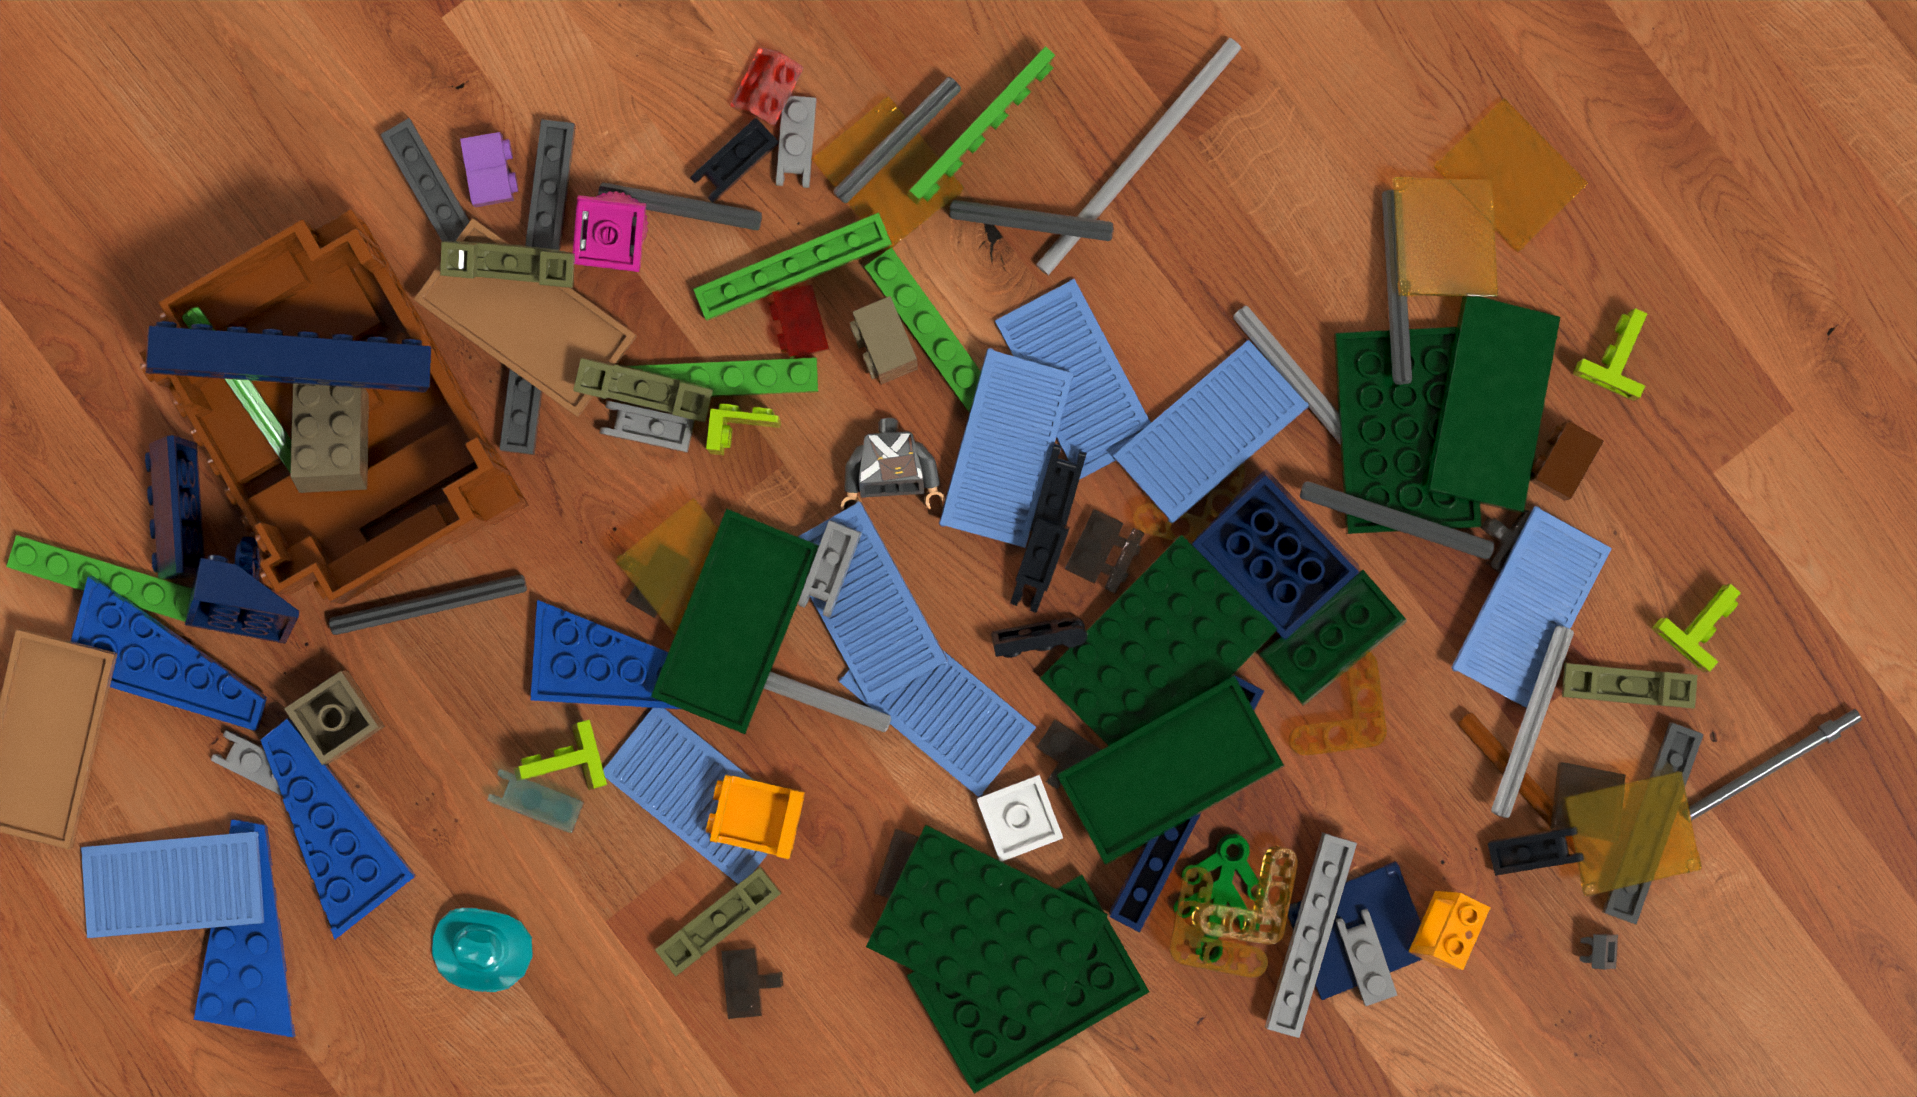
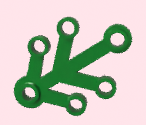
[1173,834,1268,963]

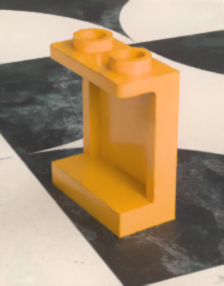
[706,774,805,859]

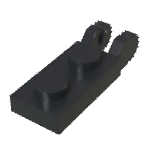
[1010,516,1070,613]
[991,617,1088,658]

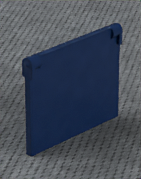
[1284,861,1422,1000]

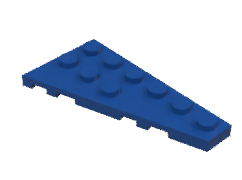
[71,575,267,731]
[530,600,680,709]
[261,718,416,940]
[193,819,296,1038]

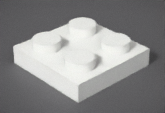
[976,775,1063,862]

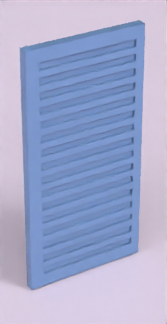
[995,279,1151,480]
[1113,340,1309,524]
[939,348,1074,548]
[798,501,948,704]
[1451,506,1612,708]
[839,651,1036,797]
[603,708,768,884]
[81,832,264,938]

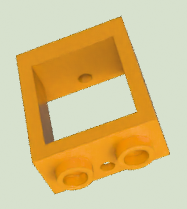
[1408,891,1491,970]

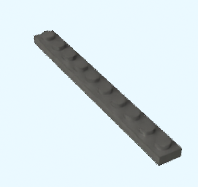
[500,119,576,455]

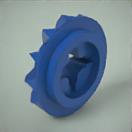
[235,536,261,580]

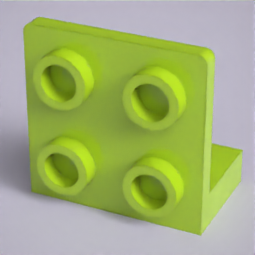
[706,404,781,456]

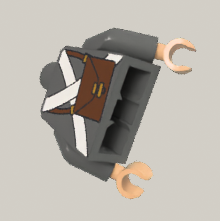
[841,418,945,511]

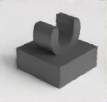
[1579,934,1618,970]

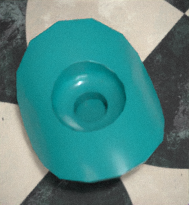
[432,908,533,992]

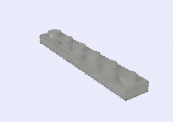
[1265,832,1357,1038]

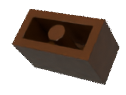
[1530,421,1604,501]

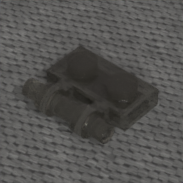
[1064,509,1145,594]

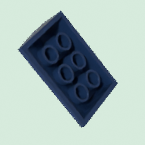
[145,435,205,579]
[1192,469,1359,640]
[185,555,299,644]

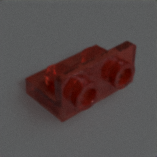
[730,47,803,125]
[768,284,830,359]

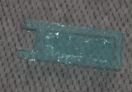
[487,769,585,833]

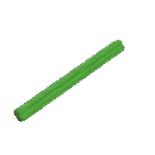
[182,306,292,474]

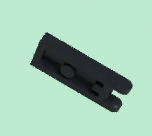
[690,117,779,203]
[1030,444,1087,531]
[1488,826,1584,876]

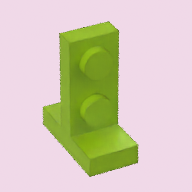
[1573,308,1647,401]
[1651,584,1741,672]
[514,720,607,790]

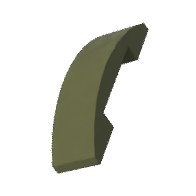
[440,241,575,288]
[573,358,713,423]
[1562,663,1698,708]
[655,867,781,977]

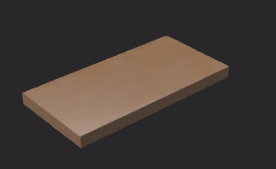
[413,218,637,418]
[0,629,118,849]

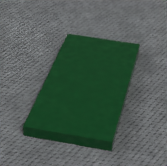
[1425,294,1561,513]
[651,509,819,734]
[1057,676,1285,865]

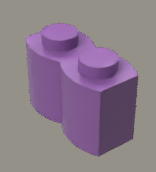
[460,132,519,207]

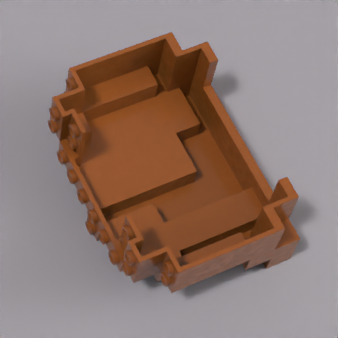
[139,209,529,604]

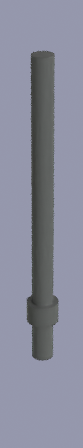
[1681,709,1862,823]

